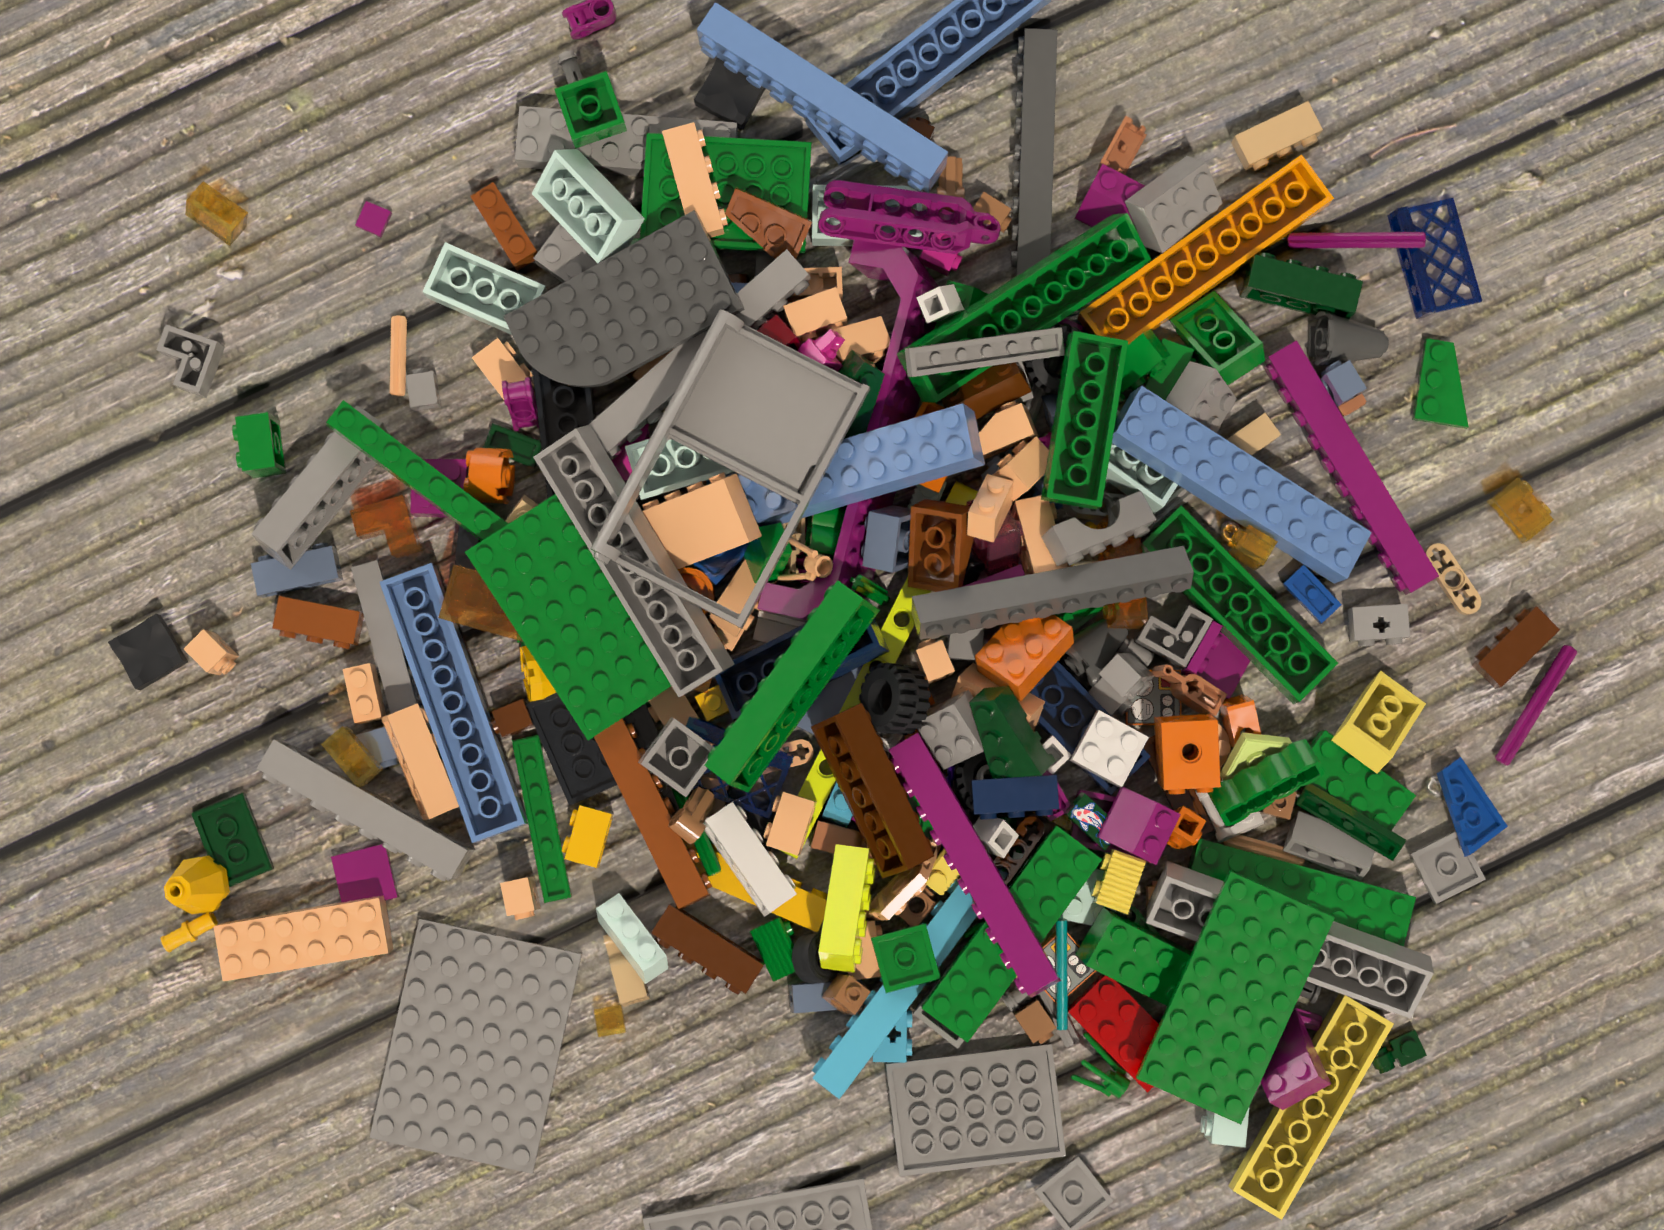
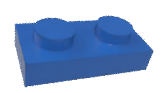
[1282,565,1342,624]

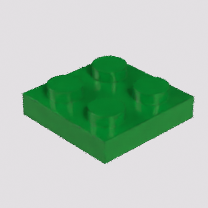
[871,923,941,994]

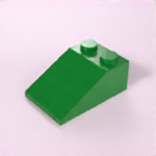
[1170,291,1265,385]

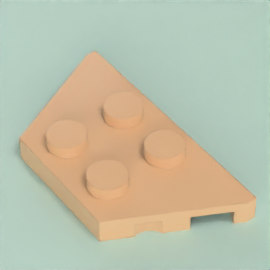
[864,838,941,921]

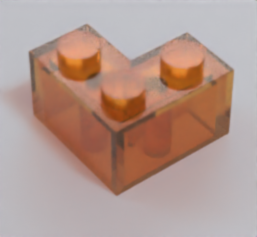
[350,495,423,558]

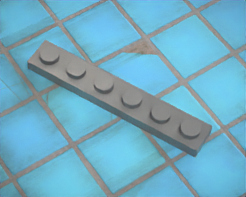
[905,327,1065,377]

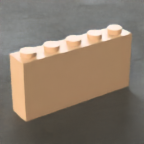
[642,472,762,569]

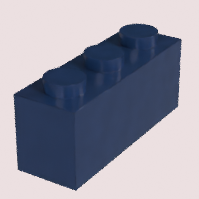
[971,775,1059,820]

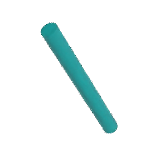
[1056,918,1068,1030]

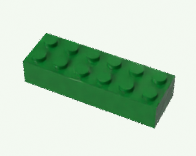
[1041,331,1128,509]

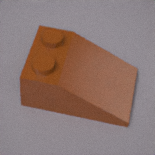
[908,499,974,592]

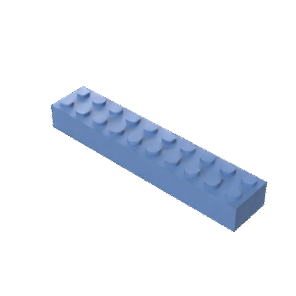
[806,0,1051,165]
[697,2,948,193]
[1112,386,1372,583]
[706,403,985,527]
[380,563,528,843]

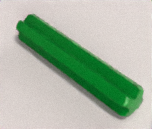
[850,574,890,605]

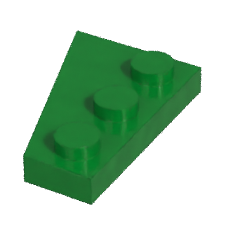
[1412,338,1469,429]

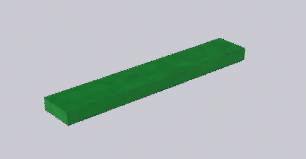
[512,735,572,903]

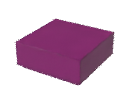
[355,201,392,238]

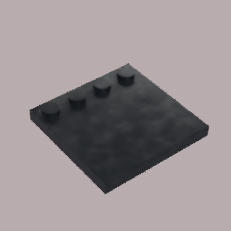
[526,693,659,806]

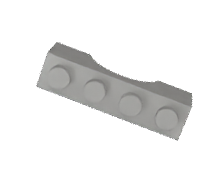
[1042,491,1157,566]

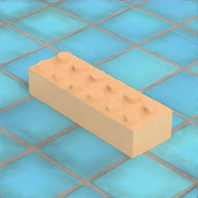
[213,895,394,981]

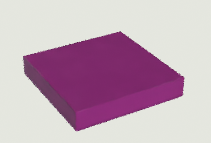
[331,844,399,902]

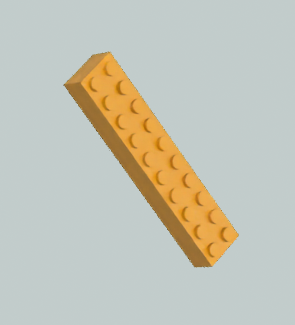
[1077,154,1334,345]

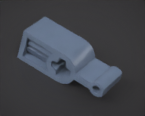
[788,979,864,1013]

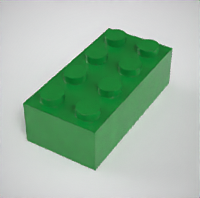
[1303,730,1417,831]
[1076,906,1192,1006]

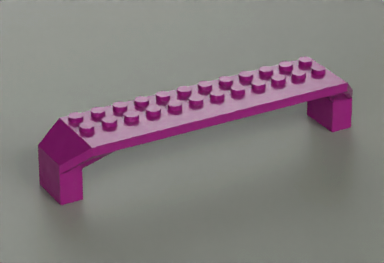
[757,240,939,623]

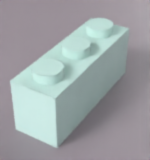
[596,893,668,984]

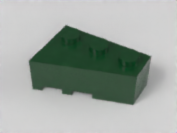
[838,350,885,439]
[969,686,1056,779]

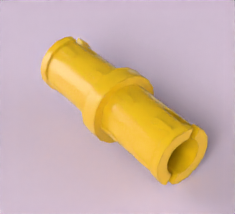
[160,912,218,952]

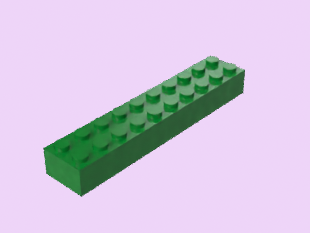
[897,213,1152,403]

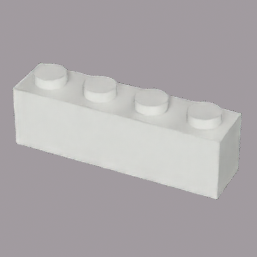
[703,802,797,917]

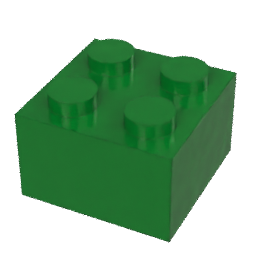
[554,71,627,149]
[232,412,286,478]

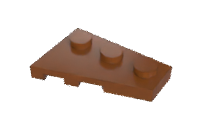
[725,187,812,259]

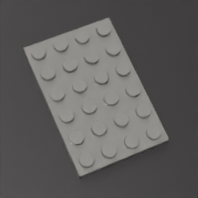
[886,1043,1066,1177]

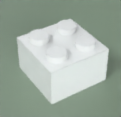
[1069,710,1149,787]

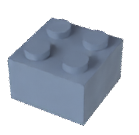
[861,505,911,573]

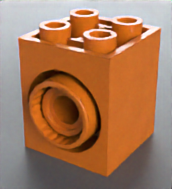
[1154,714,1221,794]

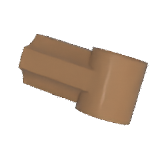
[937,156,965,212]
[668,787,716,844]

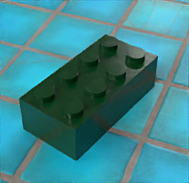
[1240,253,1363,319]

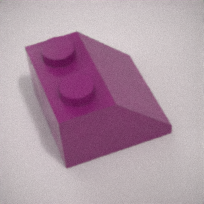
[1074,164,1145,228]
[1097,787,1181,865]

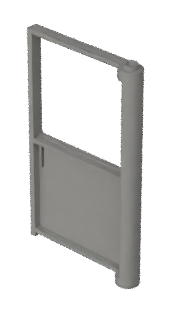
[591,309,870,629]

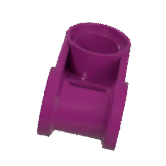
[562,0,617,39]

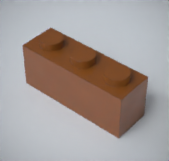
[470,182,538,271]
[272,596,364,649]

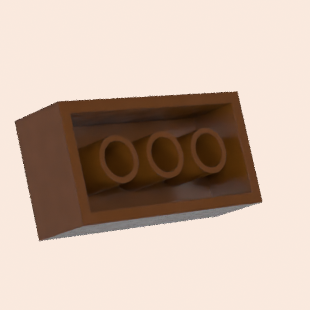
[651,903,765,995]

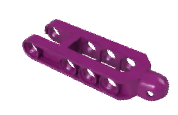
[818,180,1001,254]

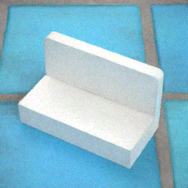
[753,611,805,643]

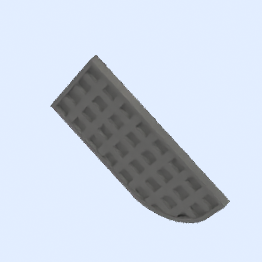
[503,210,745,387]

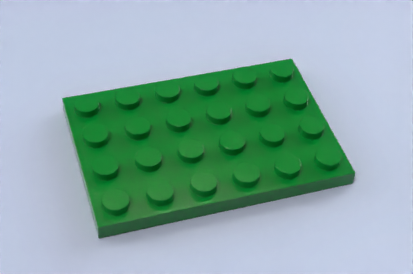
[640,133,812,253]

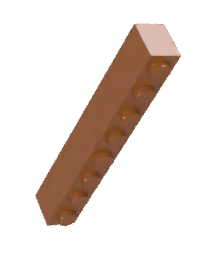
[594,717,712,910]

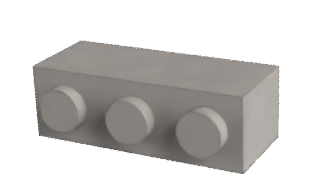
[1283,811,1375,881]

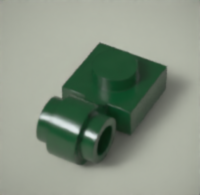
[1372,1029,1427,1074]

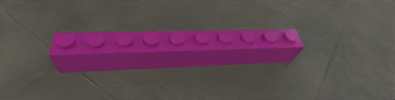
[1264,340,1439,595]
[889,733,1061,998]

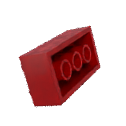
[1068,974,1159,1093]

